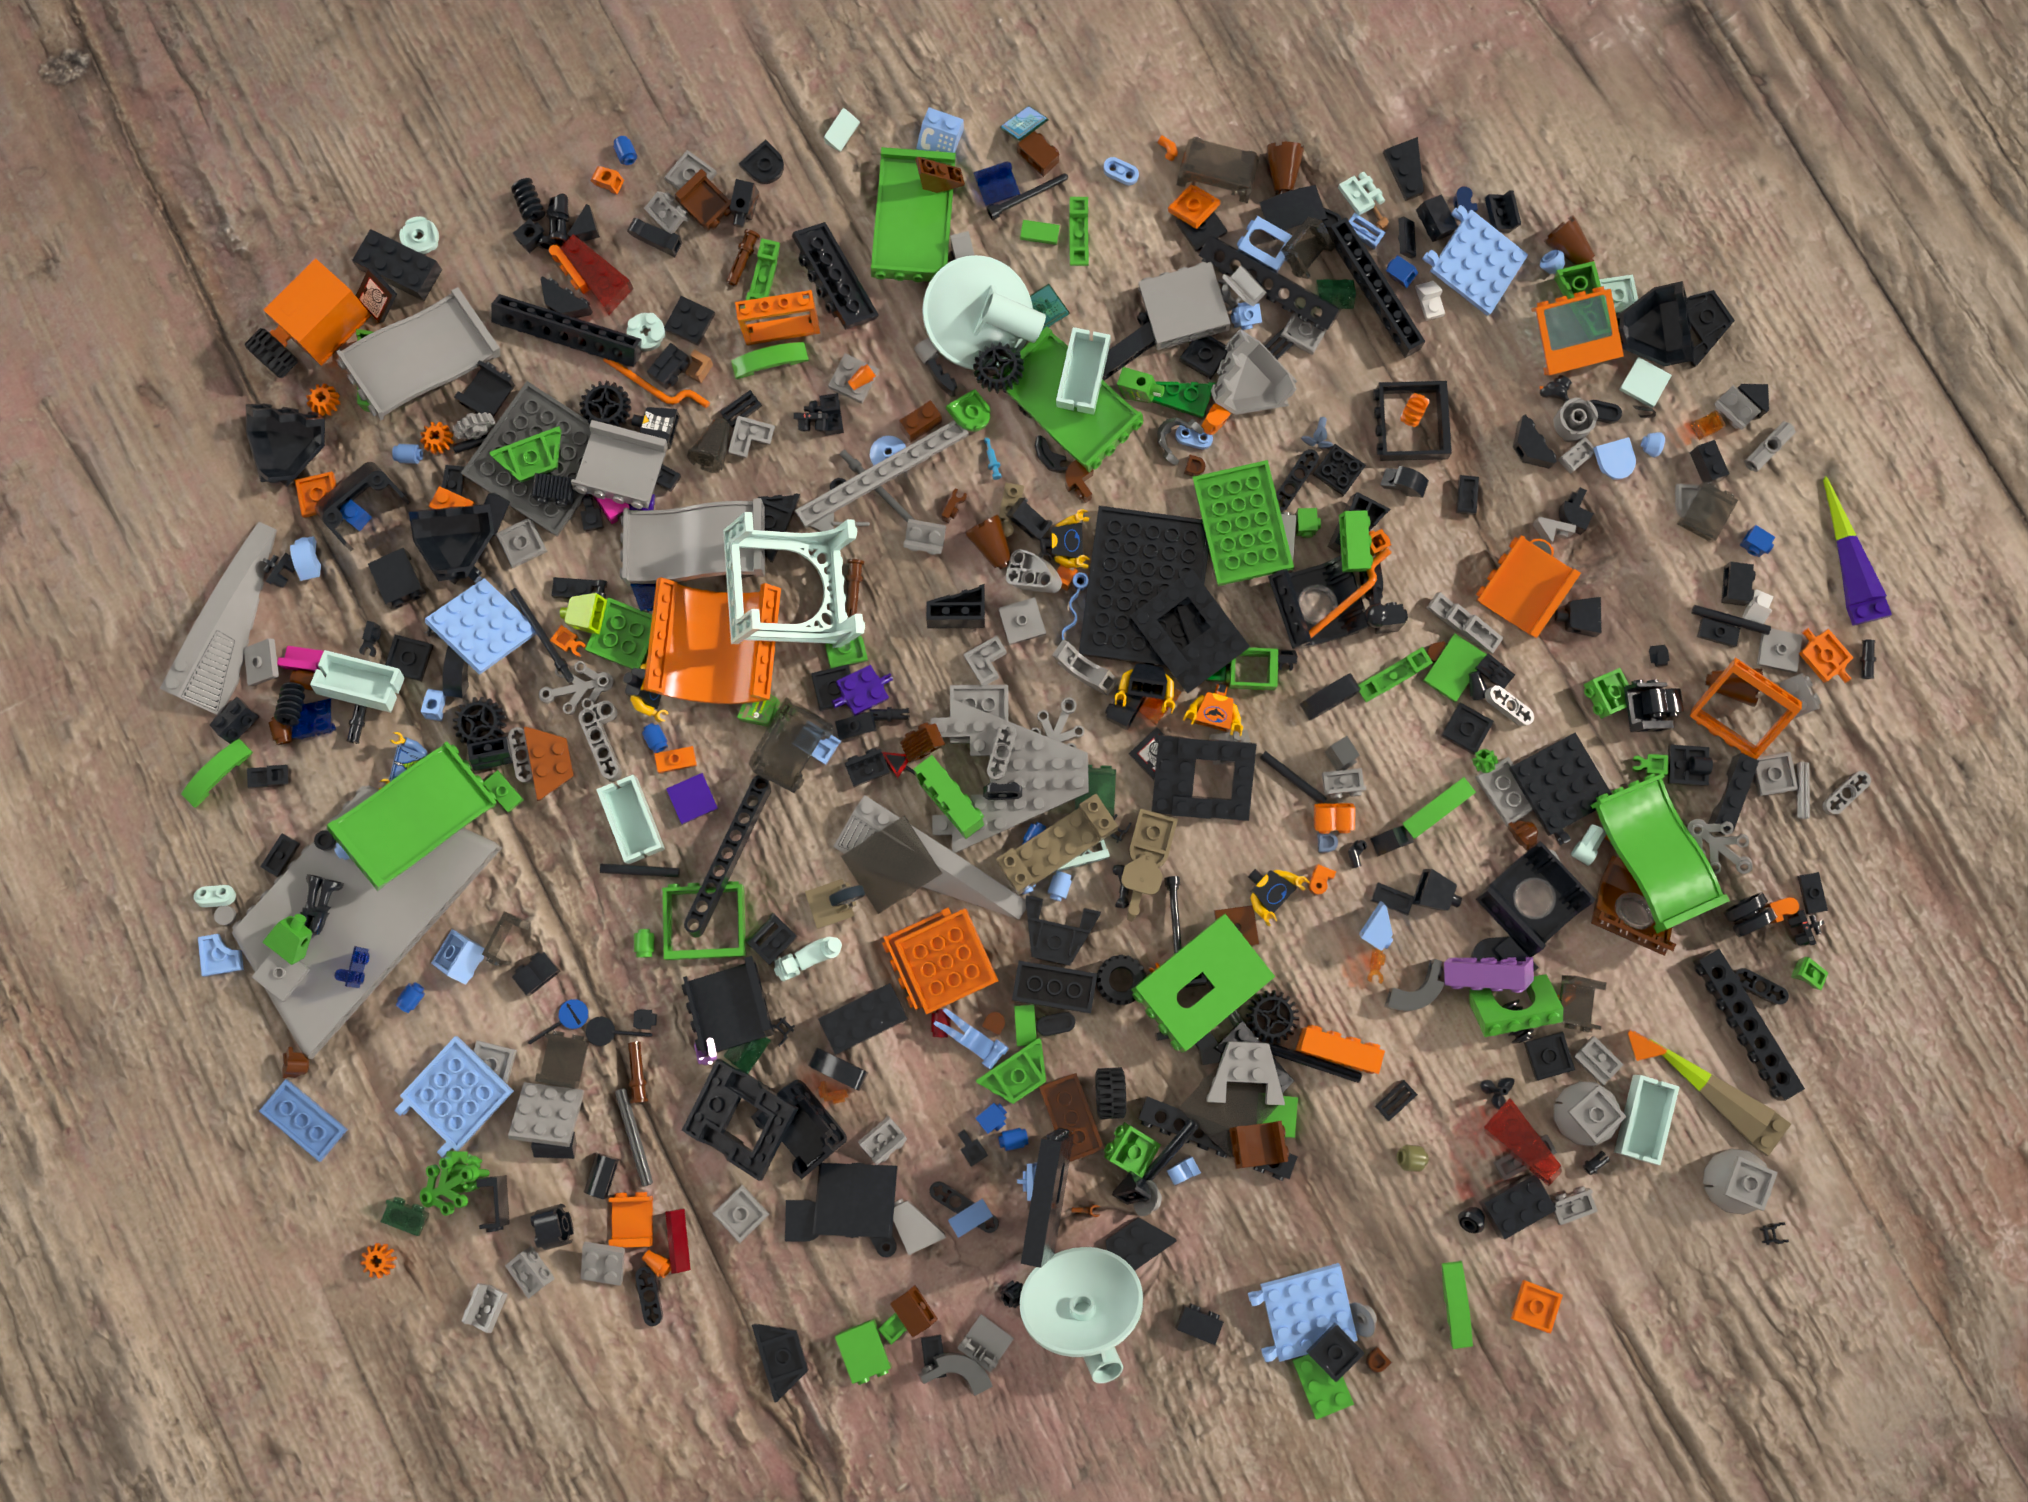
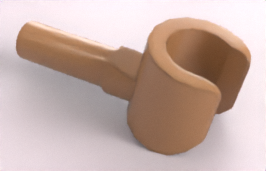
[1372,206,1388,231]

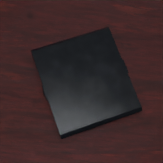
[813,1163,897,1239]

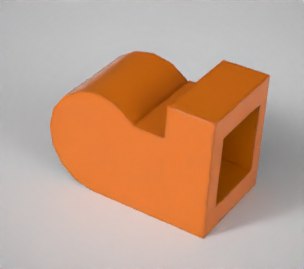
[591,166,624,194]
[1201,403,1231,435]
[1308,864,1336,895]
[1764,897,1799,924]

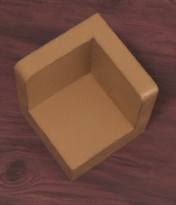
[685,349,713,383]

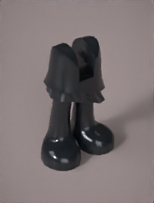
[538,193,570,250]
[300,874,344,935]

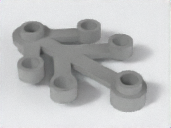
[539,661,614,715]
[1031,698,1084,748]
[1687,819,1753,874]

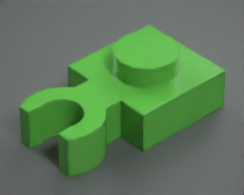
[1632,754,1668,776]

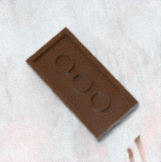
[1039,1073,1104,1162]

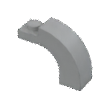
[1052,640,1118,695]

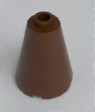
[1267,141,1304,195]
[1544,215,1595,265]
[965,514,1011,570]
[1705,668,1763,707]

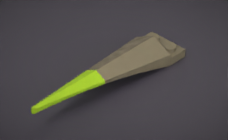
[1650,1039,1791,1156]

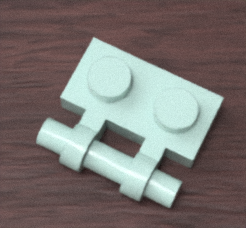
[1338,172,1385,216]

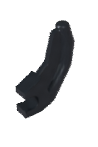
[1035,435,1068,473]

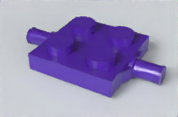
[831,665,893,716]

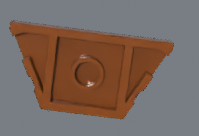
[523,727,574,801]

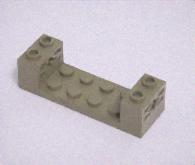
[996,794,1118,895]

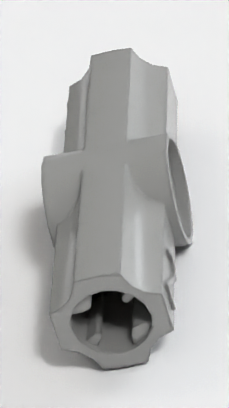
[1744,421,1796,472]

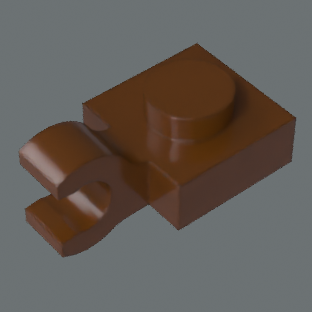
[942,488,967,523]

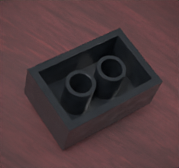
[1479,1173,1557,1240]

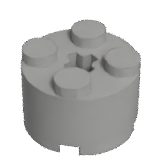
[1553,398,1598,442]

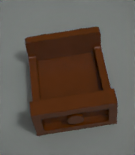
[675,168,731,232]

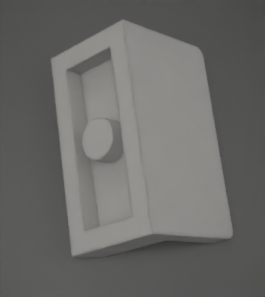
[1222,266,1267,307]

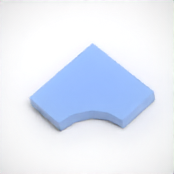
[198,934,244,977]

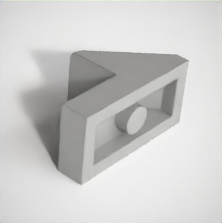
[1533,517,1576,544]

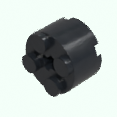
[530,1204,574,1250]

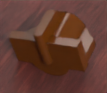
[1508,821,1538,851]
[282,1047,309,1078]

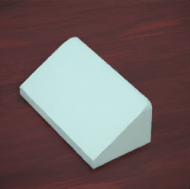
[824,108,860,152]

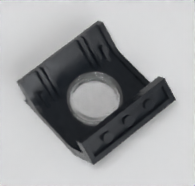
[1268,555,1371,649]
[1476,841,1596,957]

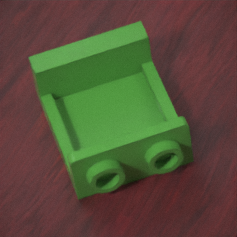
[835,1319,892,1385]

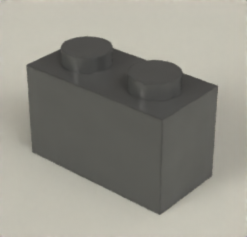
[1325,736,1360,771]

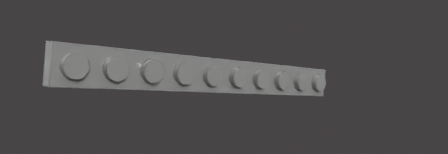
[795,420,969,528]

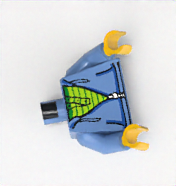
[379,732,428,790]

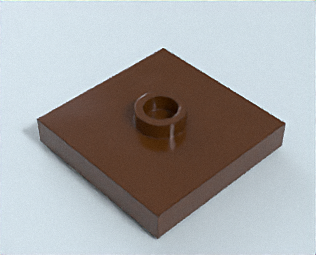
[1214,905,1259,946]

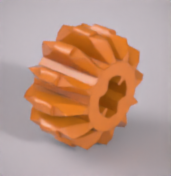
[306,383,341,417]
[1400,393,1429,427]
[420,422,454,454]
[360,1243,397,1279]

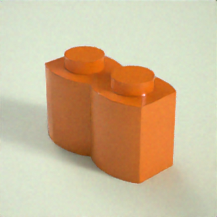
[1314,803,1355,834]

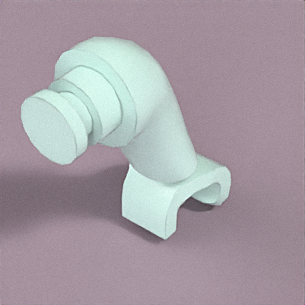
[774,937,842,981]

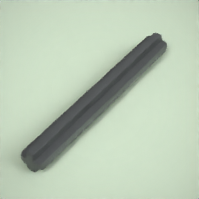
[615,1088,653,1187]

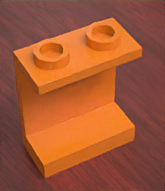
[609,1192,653,1247]

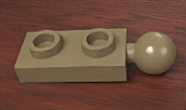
[999,482,1024,537]

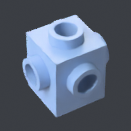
[1231,302,1262,330]

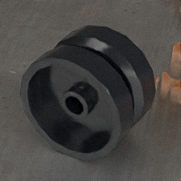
[1723,892,1777,937]

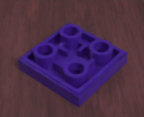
[666,773,718,825]

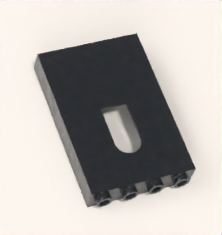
[1021,1128,1074,1268]

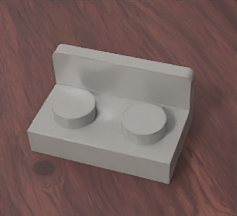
[644,191,690,234]
[1714,385,1762,430]
[903,519,946,555]
[505,1246,555,1299]

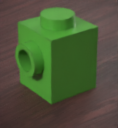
[1295,508,1321,538]

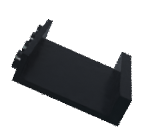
[682,956,775,1056]

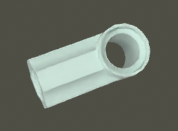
[1571,824,1606,866]

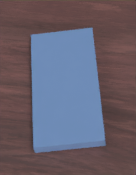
[259,1079,348,1162]

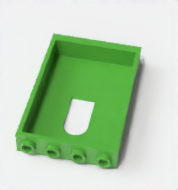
[1131,914,1275,1053]

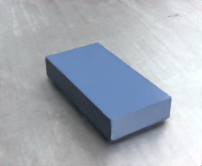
[948,1198,993,1238]

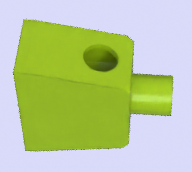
[560,593,607,635]

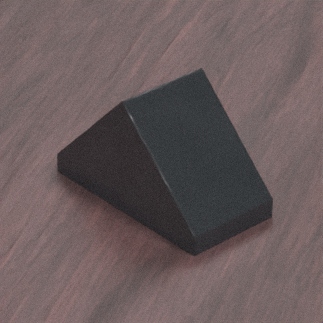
[567,204,600,244]
[1737,384,1769,418]
[1370,825,1414,857]
[1112,1171,1152,1205]

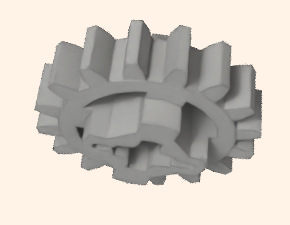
[452,412,496,440]

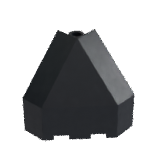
[1616,281,1694,366]
[246,403,325,487]
[409,504,494,582]

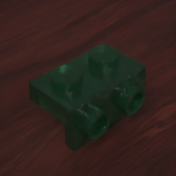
[1316,279,1356,309]
[380,1196,429,1236]

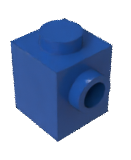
[1386,255,1418,288]
[340,499,372,531]
[1740,525,1775,557]
[975,1103,1007,1134]

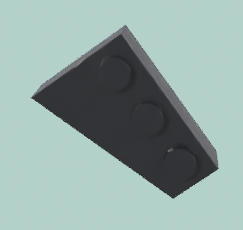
[1327,492,1391,554]

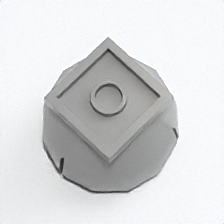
[1554,1081,1626,1147]
[1703,1148,1778,1215]

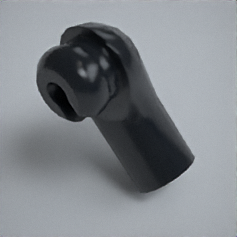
[1348,840,1367,869]

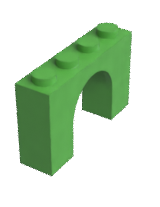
[1469,974,1564,1037]

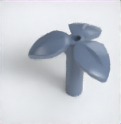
[1301,417,1333,449]

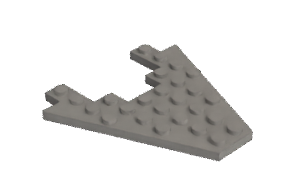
[931,699,1089,853]

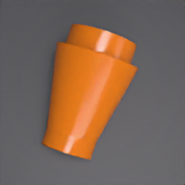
[847,364,876,391]
[642,1250,671,1278]

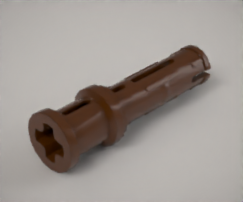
[726,229,760,287]
[845,559,864,618]
[628,1042,648,1104]

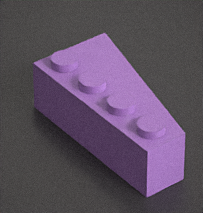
[1444,957,1534,993]

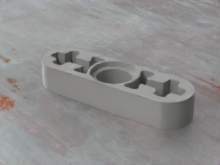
[1485,686,1534,726]
[987,724,1017,780]
[508,727,533,783]
[1822,771,1871,815]

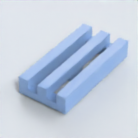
[1349,213,1386,249]

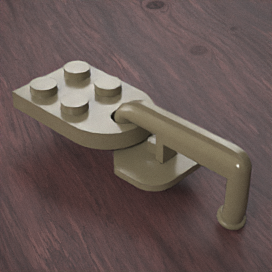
[1121,808,1178,922]

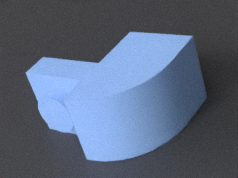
[290,536,321,581]

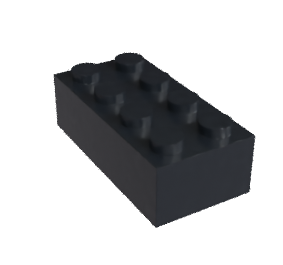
[352,229,442,301]
[1012,960,1097,1014]
[818,983,909,1055]

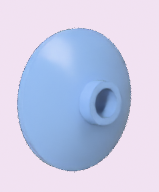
[870,436,906,465]

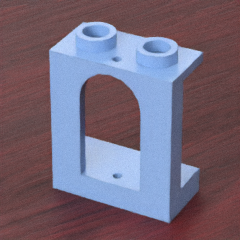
[1236,216,1296,272]

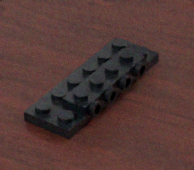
[792,222,879,330]

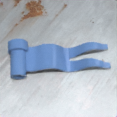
[1062,572,1088,640]
[933,1008,1009,1070]

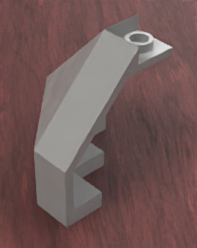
[1211,329,1297,415]

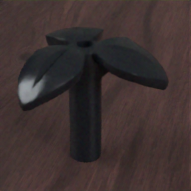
[1480,1077,1515,1111]

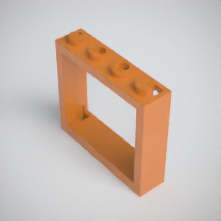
[735,290,821,346]
[1690,657,1802,759]

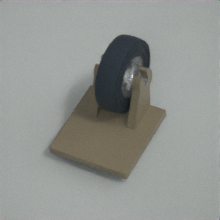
[805,879,865,929]

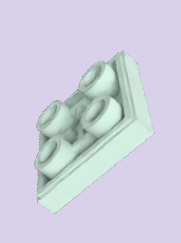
[1619,357,1672,408]

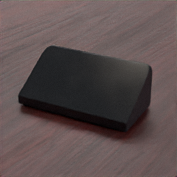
[484,493,510,535]

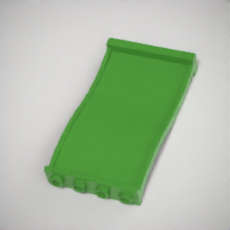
[871,147,956,282]
[993,326,1144,473]
[327,742,497,891]
[1591,773,1730,934]

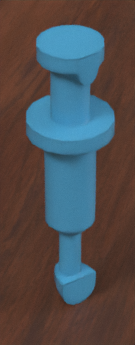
[984,438,1002,480]

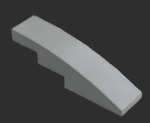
[1426,592,1503,654]

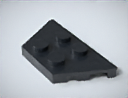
[758,493,801,563]
[1105,1217,1177,1271]
[752,1323,809,1403]

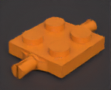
[1798,628,1854,683]

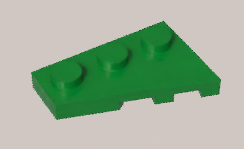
[1152,381,1215,419]

